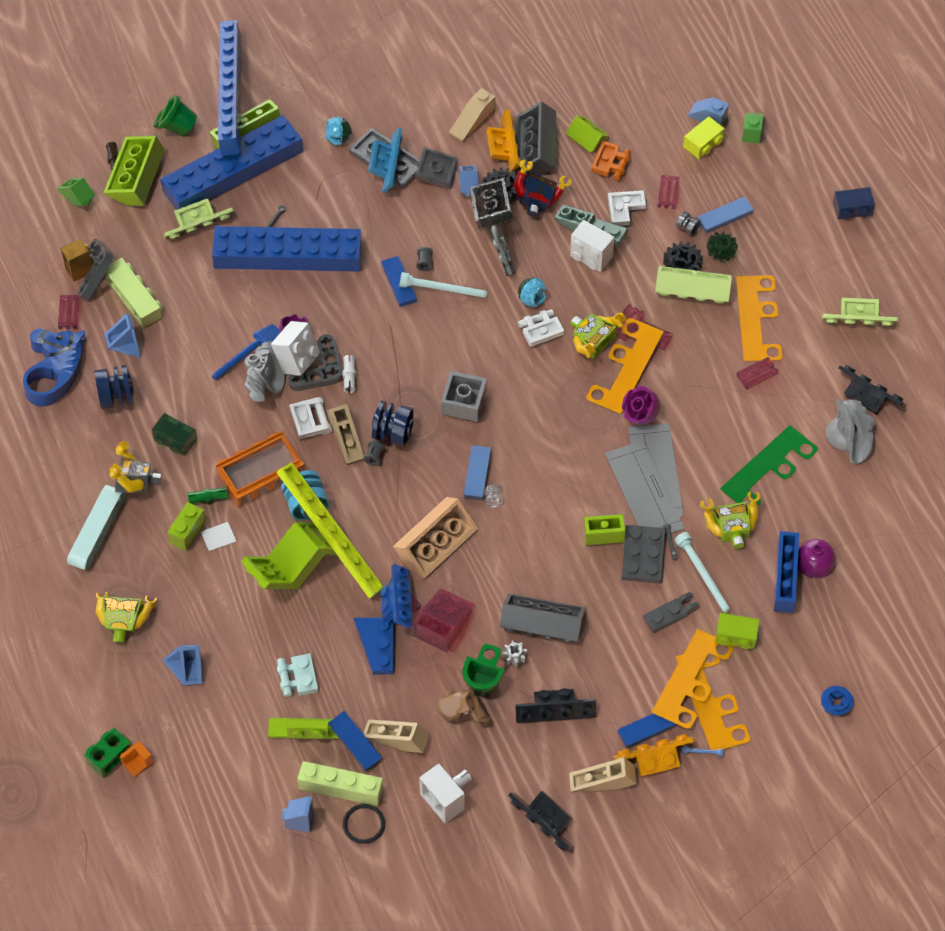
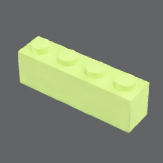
[105,258,162,328]
[655,266,732,303]
[297,761,383,806]

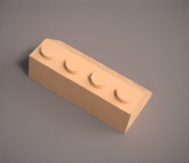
[393,497,478,579]

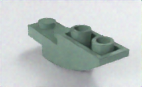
[554,205,628,246]

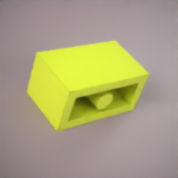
[683,116,724,159]

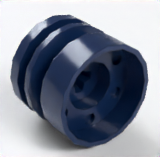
[94,365,134,410]

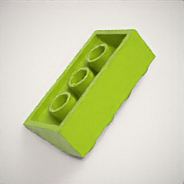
[103,136,165,206]

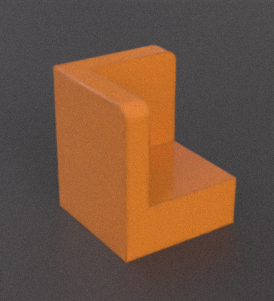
[120,741,154,777]

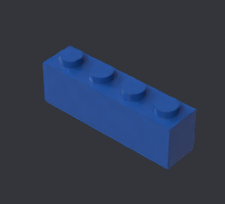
[773,531,799,613]

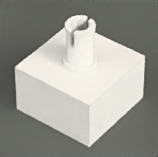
[419,764,472,824]

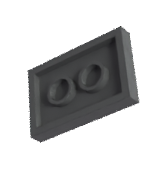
[621,525,665,584]

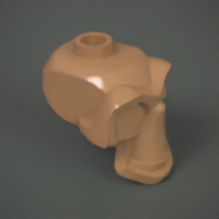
[437,689,490,722]

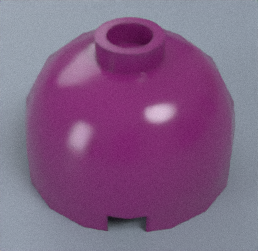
[622,386,661,425]
[798,539,836,578]

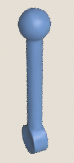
[682,745,724,757]

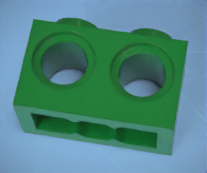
[84,727,132,778]

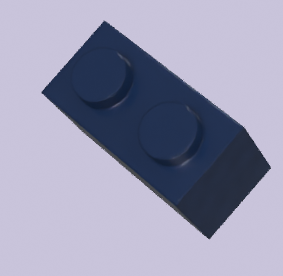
[833,187,875,220]

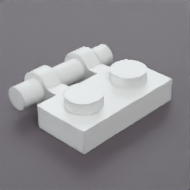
[517,309,564,347]

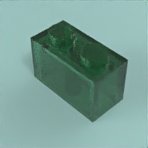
[151,413,198,456]

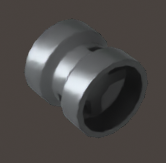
[676,211,701,236]

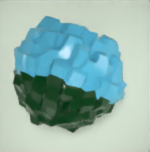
[325,116,352,145]
[518,277,546,307]

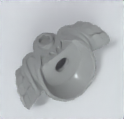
[245,341,285,402]
[825,399,875,465]

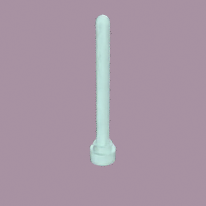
[399,272,488,298]
[675,532,730,613]

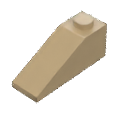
[449,88,495,143]
[327,404,364,464]
[363,720,429,753]
[569,757,637,793]

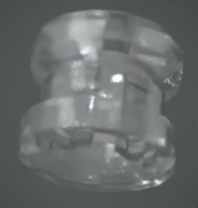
[484,485,504,508]

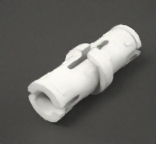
[342,355,357,393]

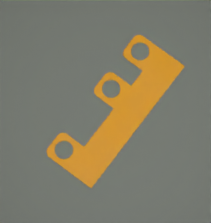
[736,275,783,361]
[586,318,664,414]
[652,629,734,728]
[675,650,750,750]

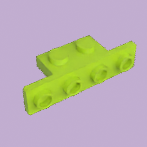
[268,718,339,739]

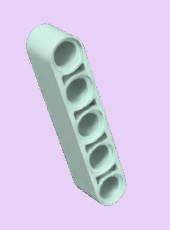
[67,485,125,571]

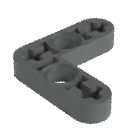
[78,239,113,300]
[288,334,342,391]

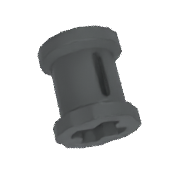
[416,247,433,271]
[363,440,385,466]

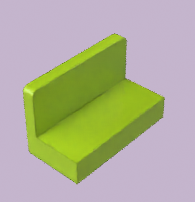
[566,116,610,153]

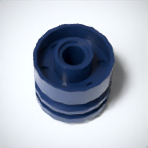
[371,400,414,447]

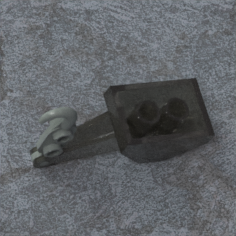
[470,177,516,276]

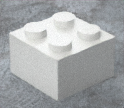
[570,220,614,273]
[271,321,321,376]

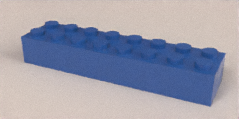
[160,115,303,210]
[212,226,362,272]

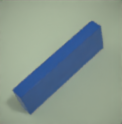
[381,256,417,307]
[328,711,382,772]
[617,713,680,749]

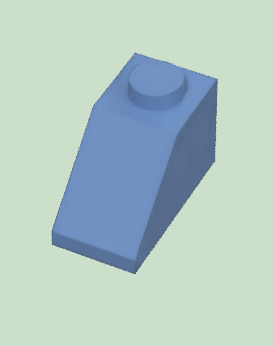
[688,97,729,126]
[458,165,479,196]
[282,796,314,832]

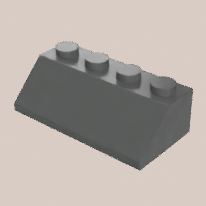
[515,101,556,175]
[500,593,586,642]

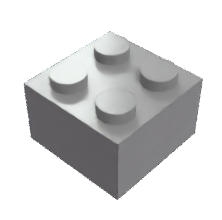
[441,371,487,422]

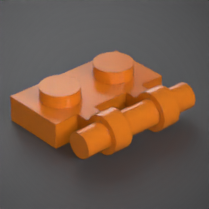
[591,141,631,181]

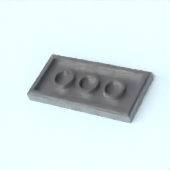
[348,127,420,189]

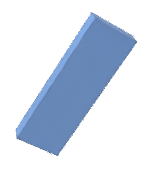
[697,196,754,233]
[464,445,491,500]

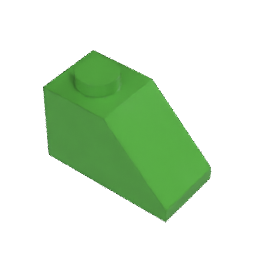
[742,111,763,144]
[57,177,95,207]

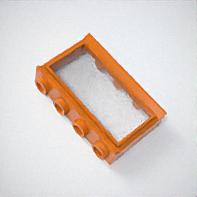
[215,430,306,508]

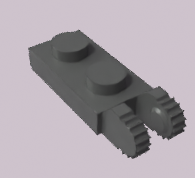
[643,592,700,633]

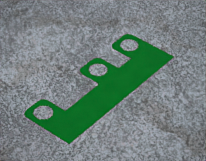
[720,425,818,505]

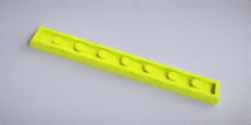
[276,462,384,599]

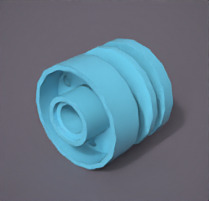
[281,470,330,521]

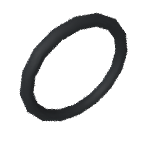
[343,804,385,844]

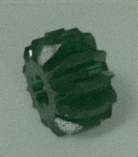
[706,231,738,262]

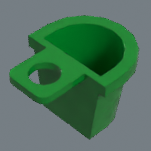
[153,94,197,137]
[462,643,505,697]

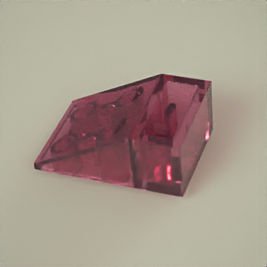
[412,588,476,653]

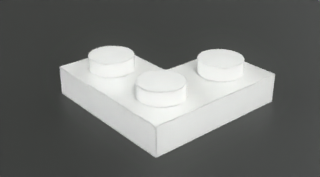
[607,190,646,226]

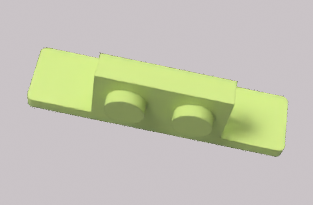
[164,198,234,240]
[822,298,898,326]

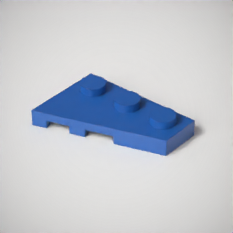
[354,618,393,675]

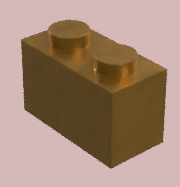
[60,238,93,282]

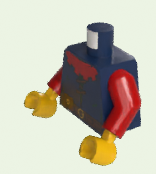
[514,160,572,217]

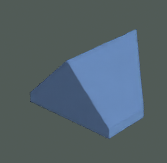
[104,313,141,358]
[162,644,203,685]

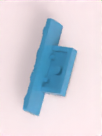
[368,127,403,193]

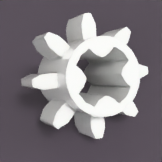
[502,641,527,667]

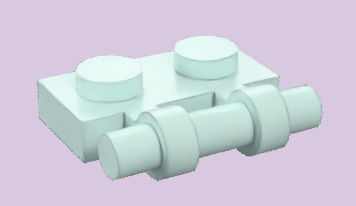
[277,653,318,697]

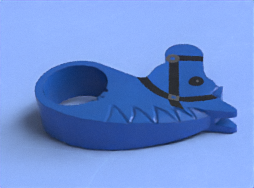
[23,329,86,406]

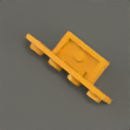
[486,109,520,172]
[613,734,695,777]

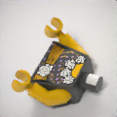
[109,441,161,493]

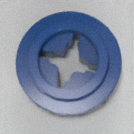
[821,686,853,716]

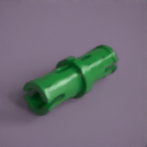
[188,487,228,504]

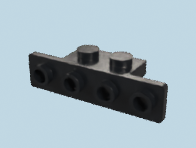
[838,365,906,413]
[515,688,597,723]
[508,791,575,851]

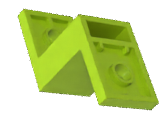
[241,522,337,589]

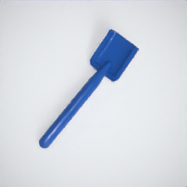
[212,324,281,380]

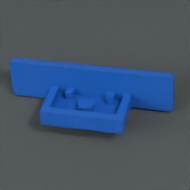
[380,564,412,629]

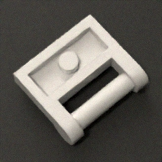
[289,397,332,440]

